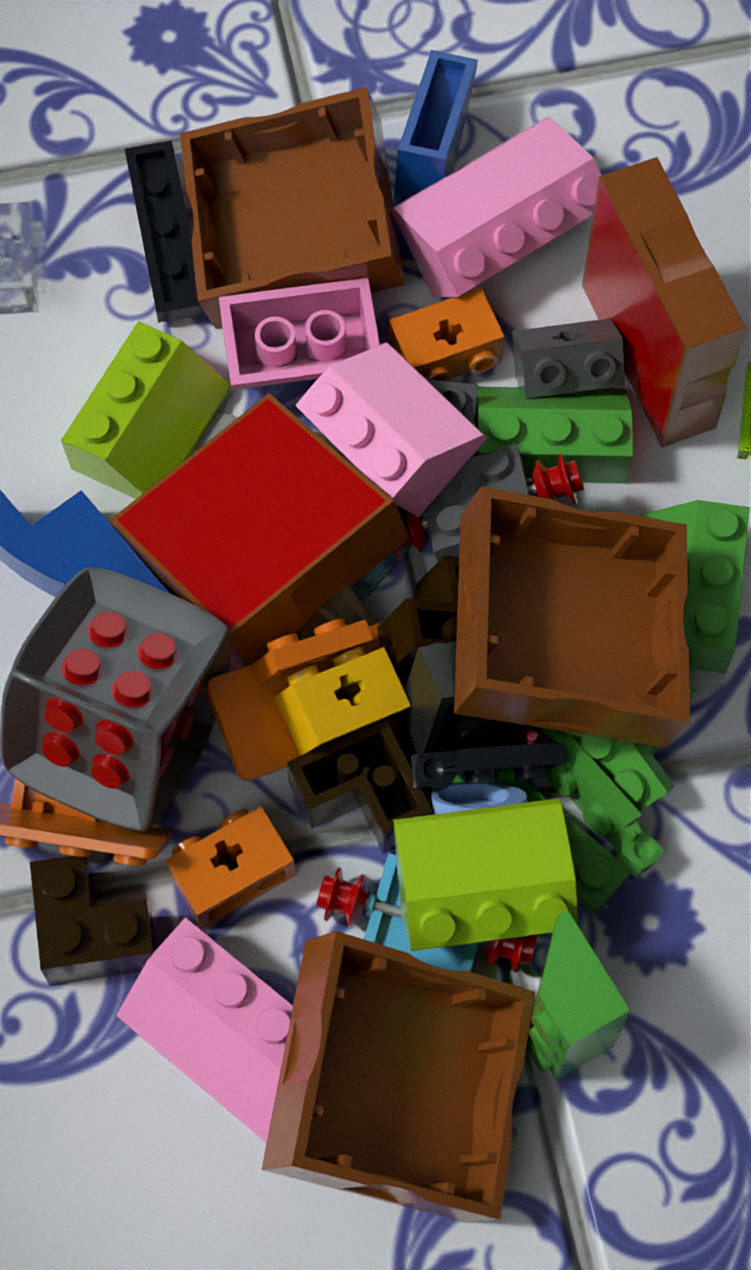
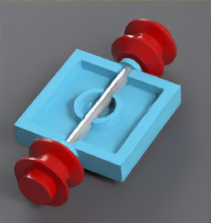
[316,853,538,973]

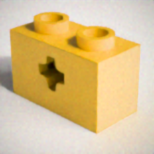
[274,647,411,756]

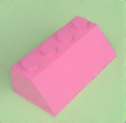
[390,117,602,297]
[116,917,293,1143]

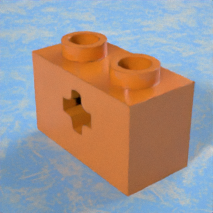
[388,288,504,382]
[165,806,296,929]

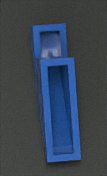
[392,50,478,260]
[0,490,169,597]

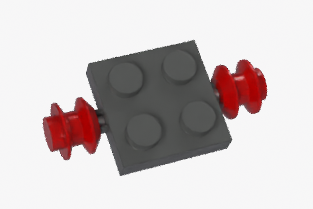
[393,444,585,561]

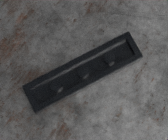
[125,140,206,323]

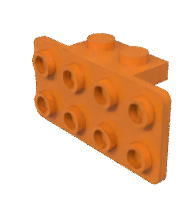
[205,618,409,781]
[0,778,172,866]

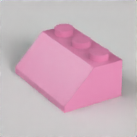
[219,278,380,390]
[295,342,487,517]

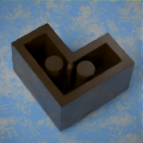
[377,556,459,677]
[286,718,433,854]
[30,856,157,985]

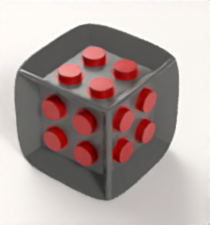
[0,567,231,832]

